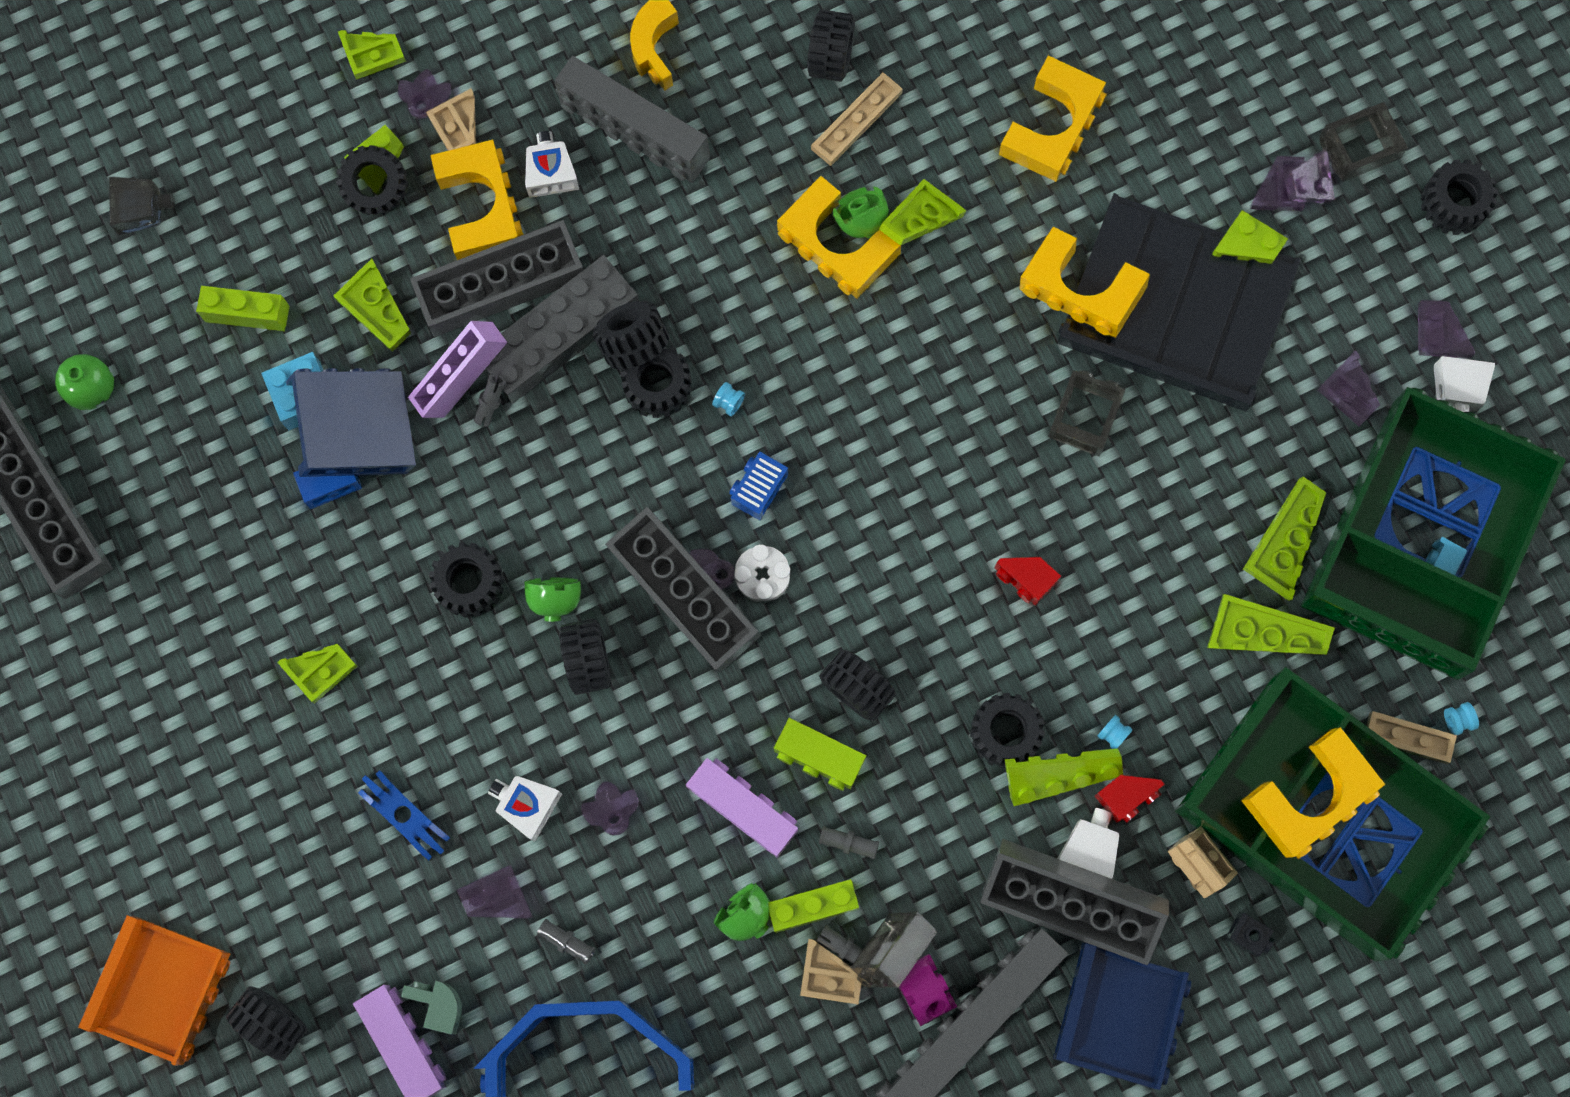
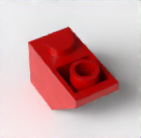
[994,557,1061,606]
[1095,775,1165,823]

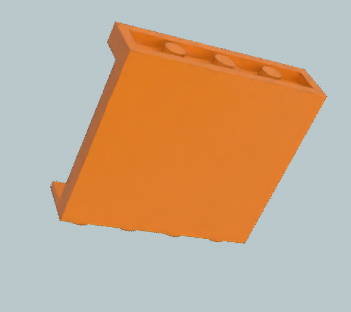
[78,915,231,1066]

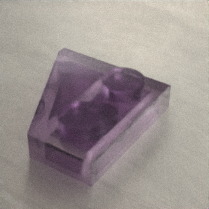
[1285,150,1335,203]
[1250,156,1305,212]
[1418,300,1475,358]
[1318,351,1380,427]
[457,865,533,919]

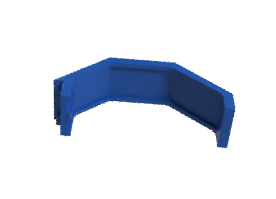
[474,1001,694,1097]

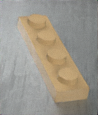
[811,73,903,166]

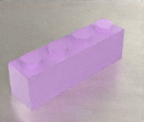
[408,321,507,418]
[686,758,798,858]
[353,985,447,1097]

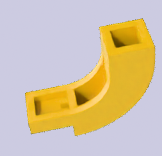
[630,0,679,91]

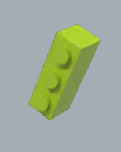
[196,286,290,331]
[774,718,866,791]
[768,879,859,933]

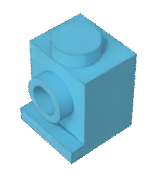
[1426,537,1467,575]

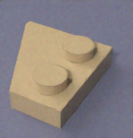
[426,88,476,151]
[800,939,862,1004]

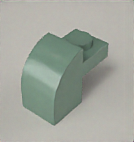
[401,981,462,1034]

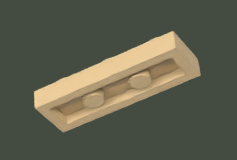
[1366,711,1457,764]

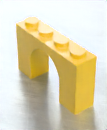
[999,56,1107,182]
[430,140,523,260]
[777,176,901,299]
[1020,227,1150,338]
[1241,727,1385,859]

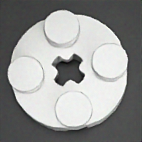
[734,544,790,602]

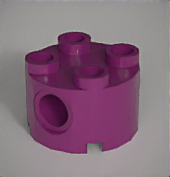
[893,954,957,1026]

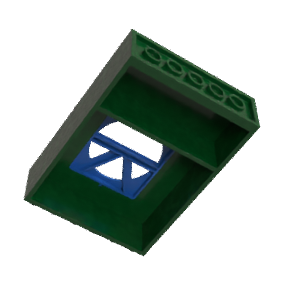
[1301,387,1566,680]
[1175,667,1491,962]

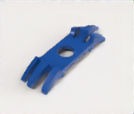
[358,770,450,861]

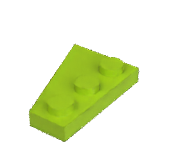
[879,179,967,246]
[333,259,411,352]

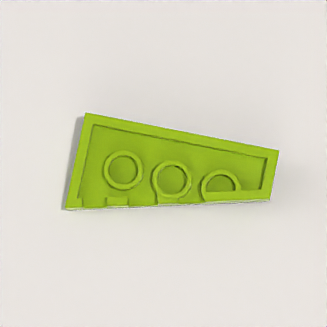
[1243,477,1326,601]
[1207,594,1335,655]
[1005,748,1123,806]

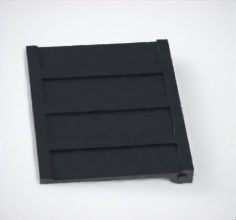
[1057,193,1301,412]

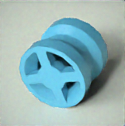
[712,382,745,416]
[1444,702,1479,735]
[1097,714,1133,749]

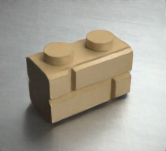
[1168,826,1238,898]

